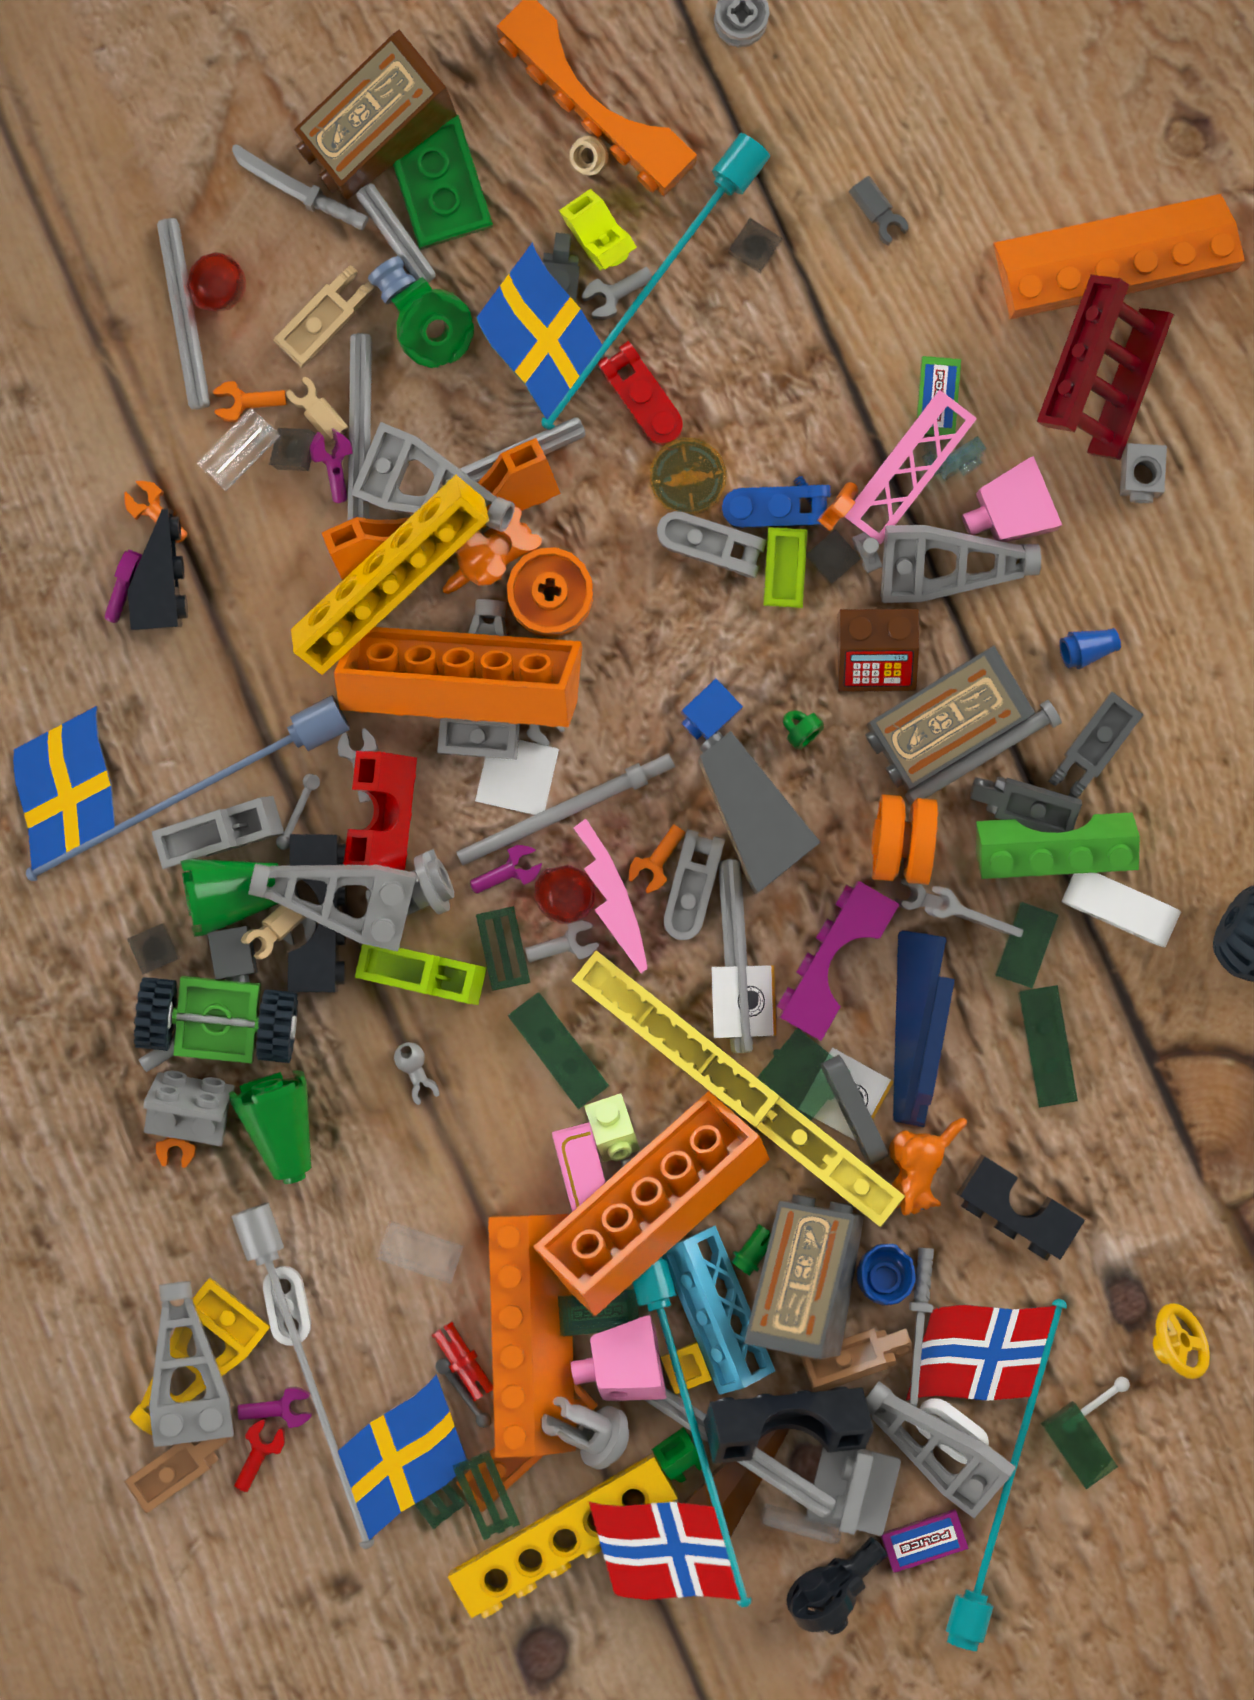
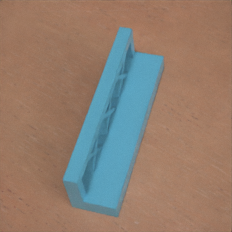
[662,1225,775,1395]

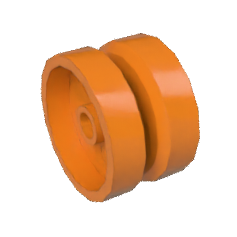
[507,547,593,638]
[871,794,938,885]

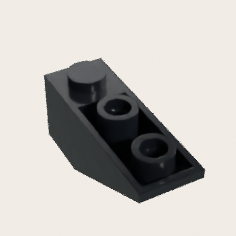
[128,509,188,630]

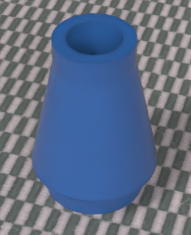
[1059,628,1121,670]

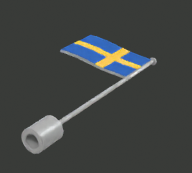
[231,1203,468,1549]

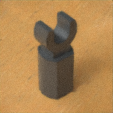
[849,176,909,245]

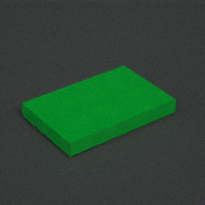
[393,115,493,250]

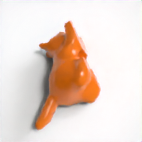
[443,507,542,594]
[889,1118,967,1215]

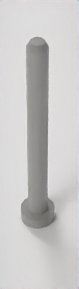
[905,700,1062,805]

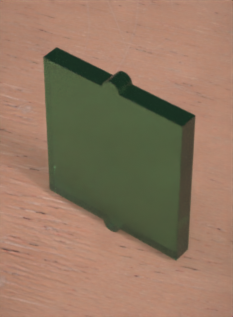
[757,1028,850,1121]

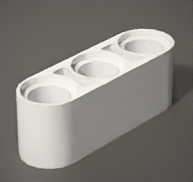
[1061,873,1181,948]

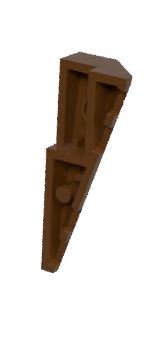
[683,1429,790,1538]

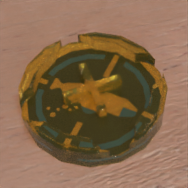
[650,437,727,516]

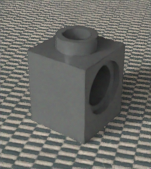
[208,926,258,982]

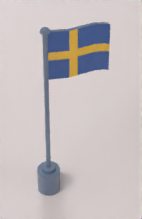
[13,695,350,881]

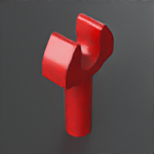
[234,1418,285,1492]

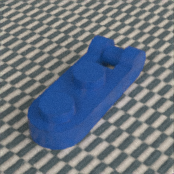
[722,485,831,528]

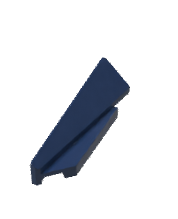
[893,931,955,1127]

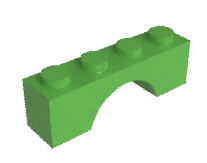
[976,812,1140,879]

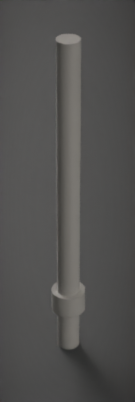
[456,753,675,866]

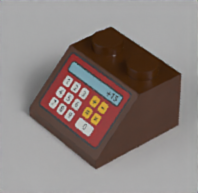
[837,609,919,692]

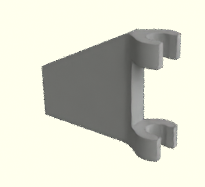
[894,878,1023,937]

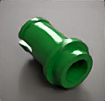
[731,1224,771,1276]

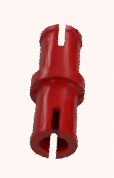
[431,1321,493,1401]

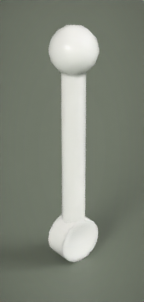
[1060,1377,1130,1432]

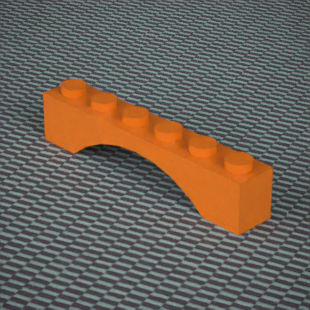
[496,0,697,196]
[321,438,561,580]

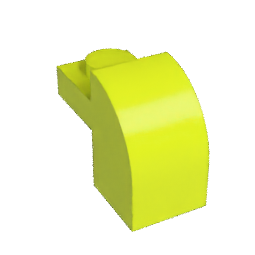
[559,189,637,271]

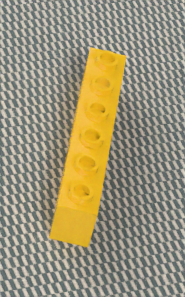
[291,475,489,675]
[448,1453,678,1619]

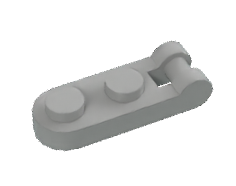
[657,511,767,578]
[664,829,725,940]

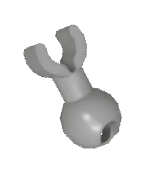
[394,1042,439,1105]

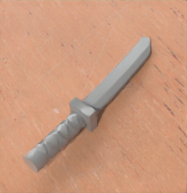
[232,145,368,230]
[909,1247,934,1407]

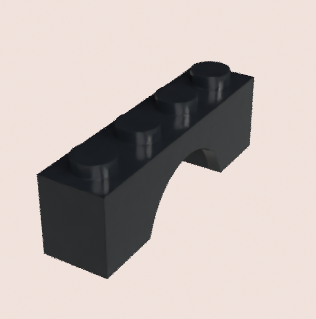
[288,834,347,992]
[703,1386,874,1464]

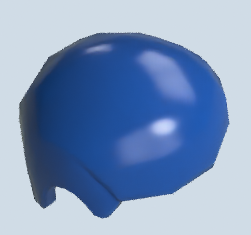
[856,1244,916,1306]

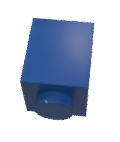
[681,678,743,740]

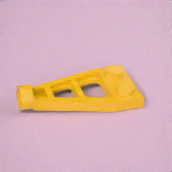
[129,1277,270,1436]

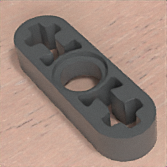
[821,1055,888,1165]

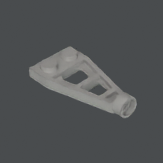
[351,422,515,532]
[881,525,1041,603]
[437,599,520,760]
[248,863,416,951]
[149,1281,234,1447]
[866,1381,1016,1519]

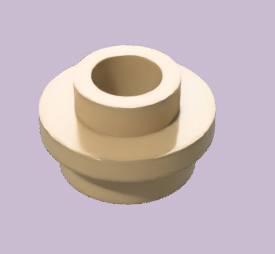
[570,136,608,175]

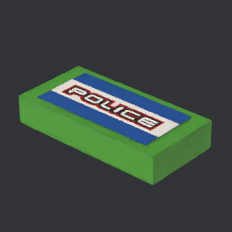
[916,356,961,437]

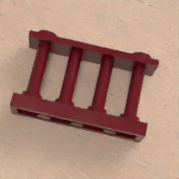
[1036,275,1174,460]

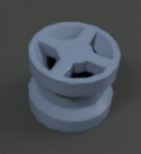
[368,256,416,304]

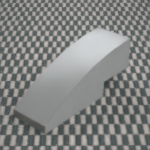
[152,796,284,869]

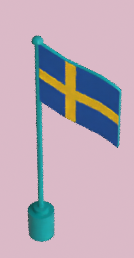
[476,133,771,430]

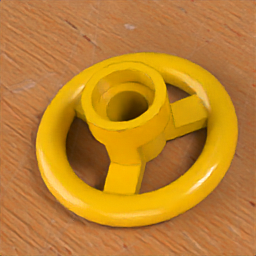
[1153,1303,1210,1379]

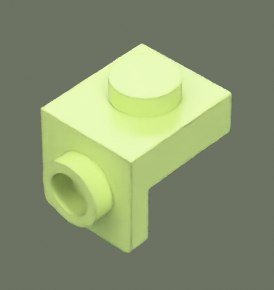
[584,1093,640,1162]

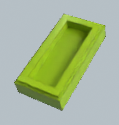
[763,527,808,608]

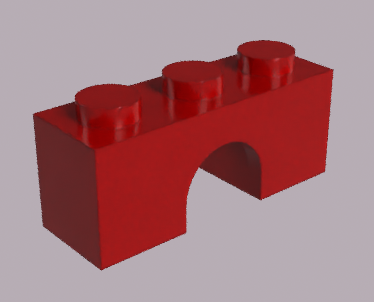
[344,751,417,871]

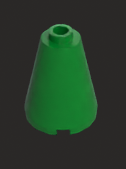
[180,859,279,937]
[229,1070,312,1184]

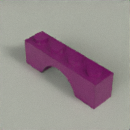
[776,881,900,1041]

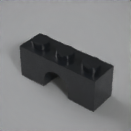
[957,1154,1085,1261]

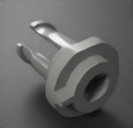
[366,849,454,915]
[542,1397,629,1470]

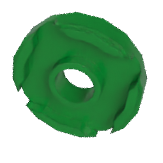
[396,289,474,368]

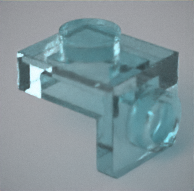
[922,436,986,481]

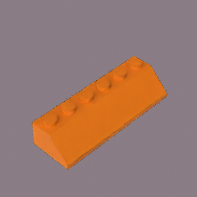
[993,194,1245,319]
[334,627,582,727]
[533,1091,770,1316]
[488,1213,576,1458]

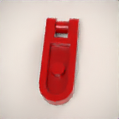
[597,341,683,445]

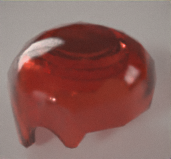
[186,252,246,313]
[534,864,595,924]

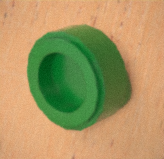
[783,710,824,750]

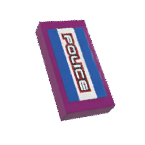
[881,1509,969,1573]

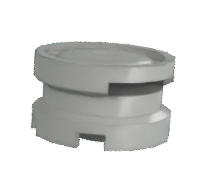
[714,0,770,47]

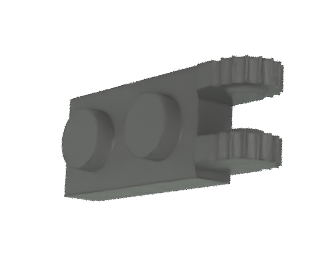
[1048,692,1143,798]

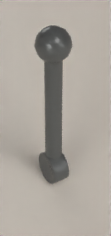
[435,1358,491,1428]

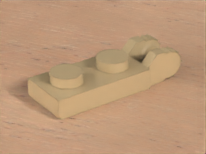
[273,265,375,369]

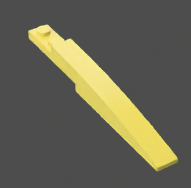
[572,950,905,1227]

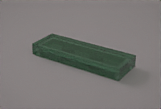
[1018,985,1078,1108]
[507,992,610,1109]

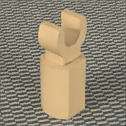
[286,377,349,445]
[241,905,306,959]

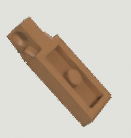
[801,1328,913,1392]
[123,1437,231,1514]

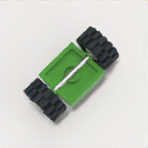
[134,976,298,1063]

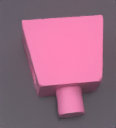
[962,456,1062,542]
[571,1315,667,1401]

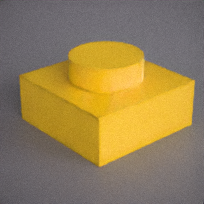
[660,1342,712,1394]

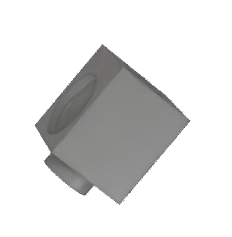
[1120,443,1167,503]

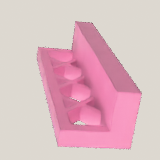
[845,390,977,544]

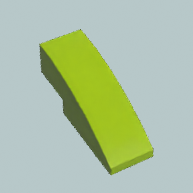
[355,944,487,1005]

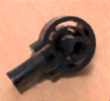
[786,1537,888,1634]

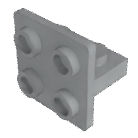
[143,1070,235,1146]
[807,1447,901,1536]

